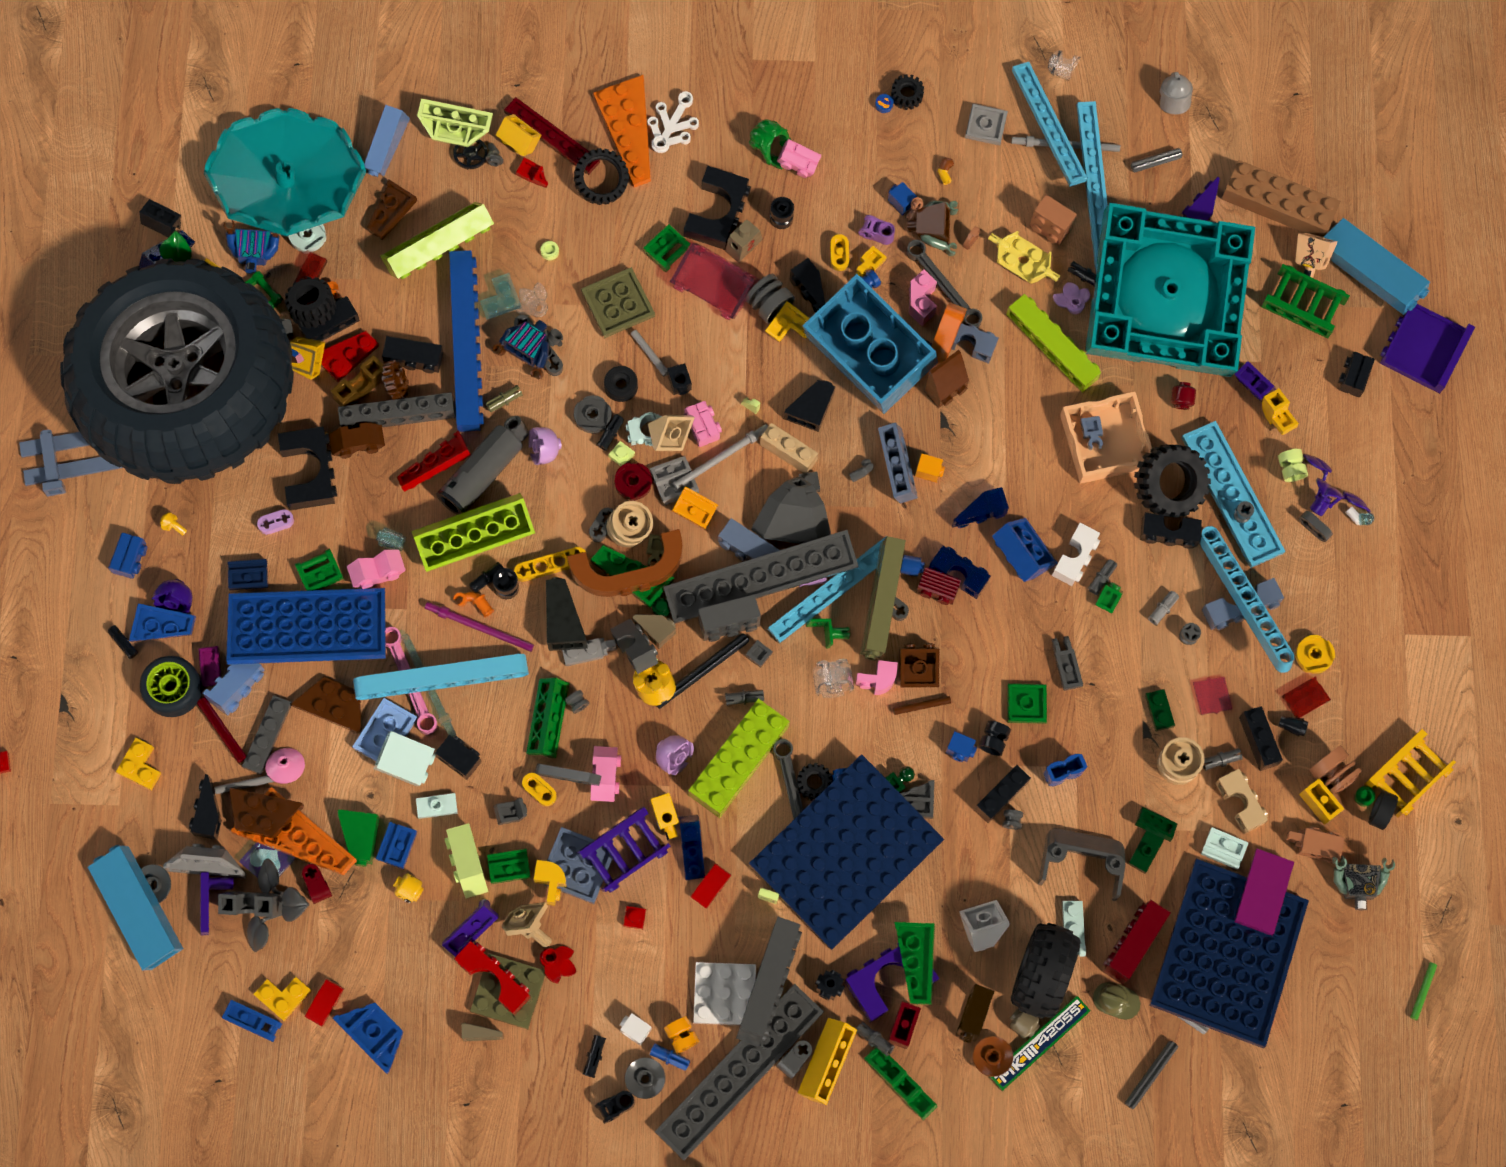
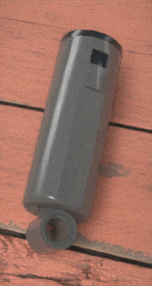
[436,416,529,515]

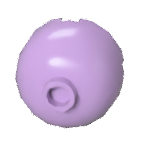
[528,427,561,465]
[656,735,694,775]

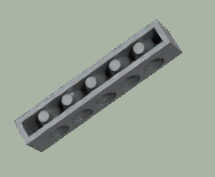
[338,393,455,429]

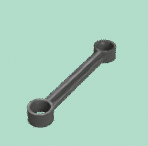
[907,240,982,328]
[773,739,803,819]

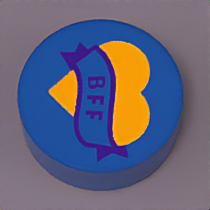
[875,94,894,113]

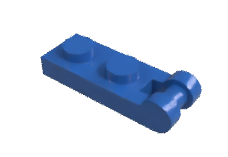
[222,1000,282,1042]

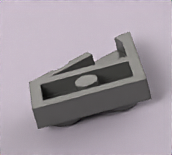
[900,780,934,819]

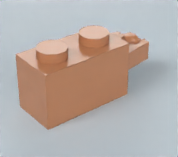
[1286,827,1345,863]

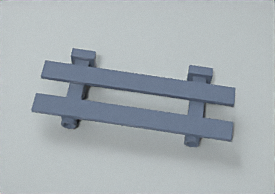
[19,430,123,497]

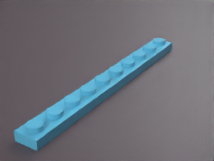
[1076,101,1108,275]

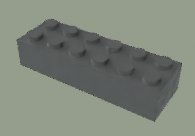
[736,917,802,1047]

